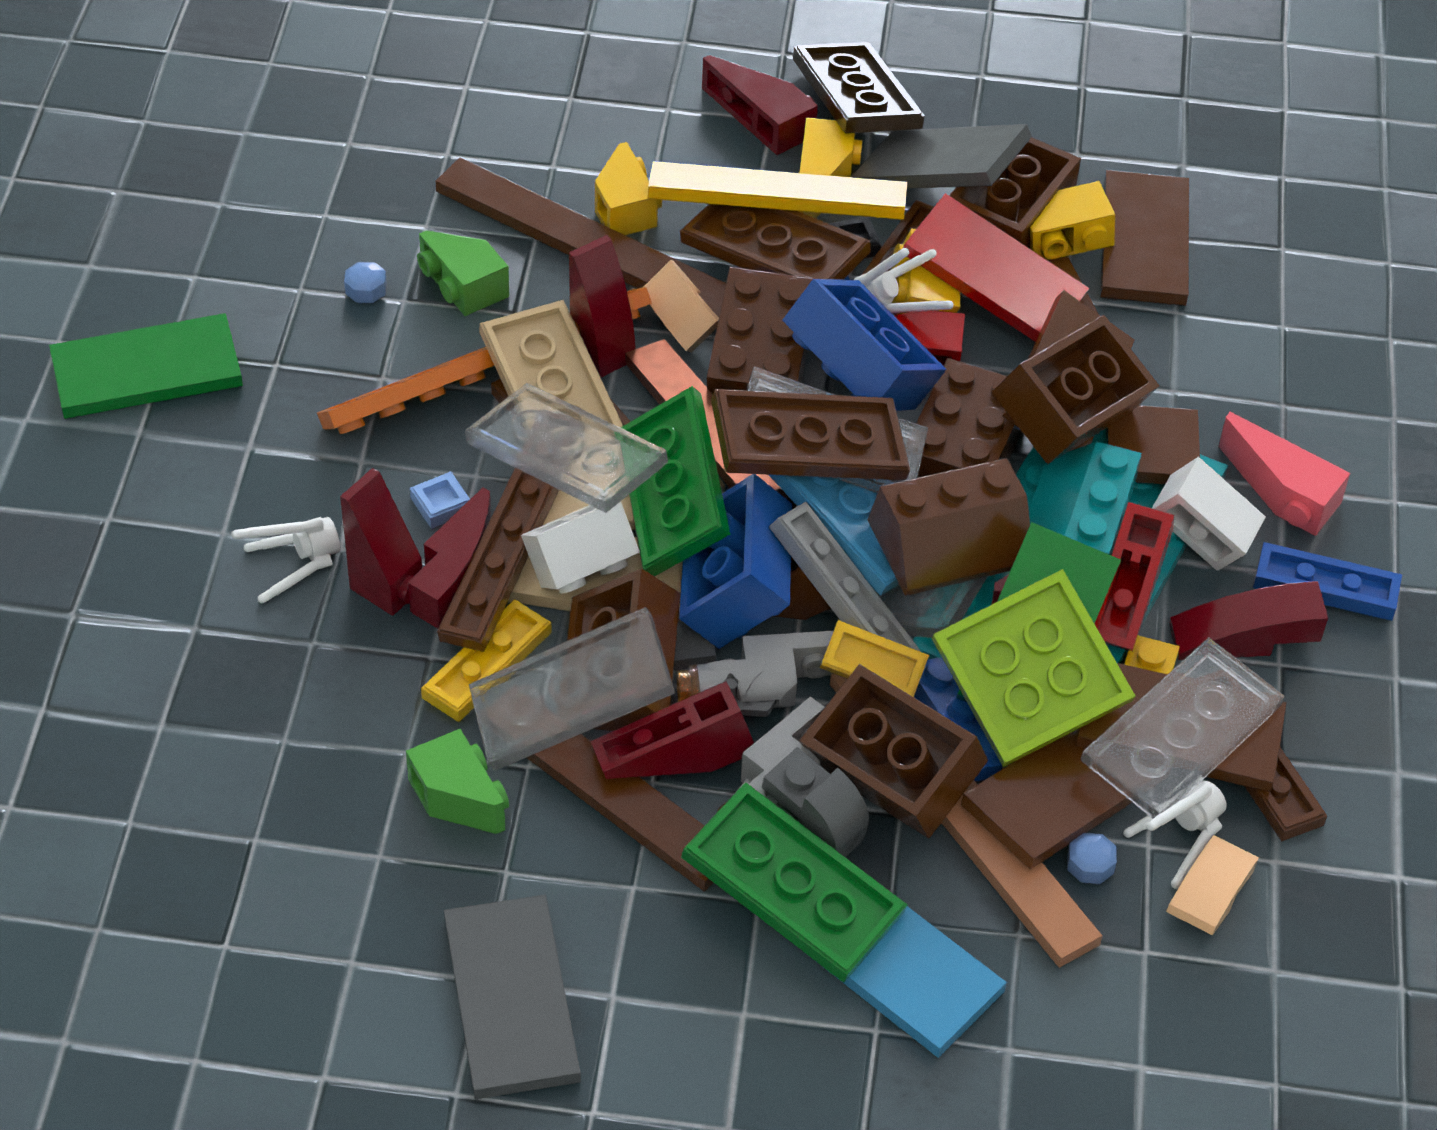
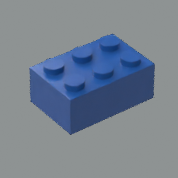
[782,279,947,411]
[679,474,792,649]

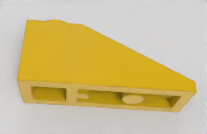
[798,118,863,218]

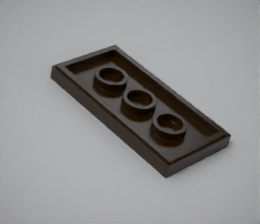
[793,42,925,133]

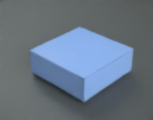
[410,471,470,529]

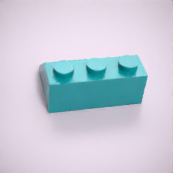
[1029,441,1142,555]

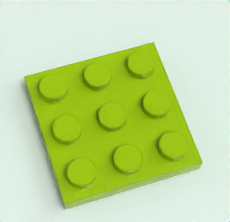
[932,569,1135,767]

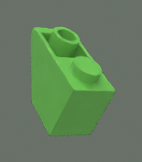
[417,230,510,316]
[406,729,509,834]

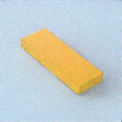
[421,599,552,722]

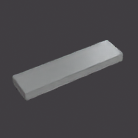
[769,502,921,652]

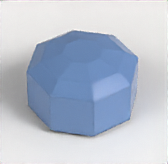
[344,262,387,303]
[1067,833,1117,884]

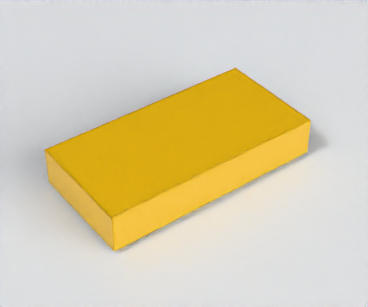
[820,620,929,697]

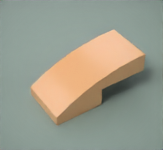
[642,260,719,352]
[1166,835,1259,935]

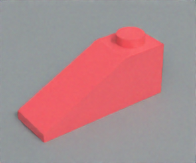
[1218,412,1350,536]

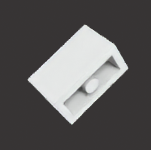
[1152,457,1266,571]
[521,499,640,594]

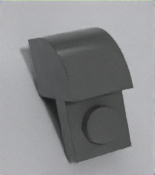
[762,747,869,857]

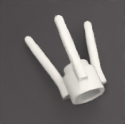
[854,248,954,313]
[231,517,340,603]
[1123,780,1227,889]

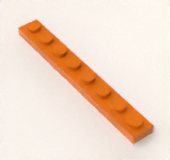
[317,287,652,434]

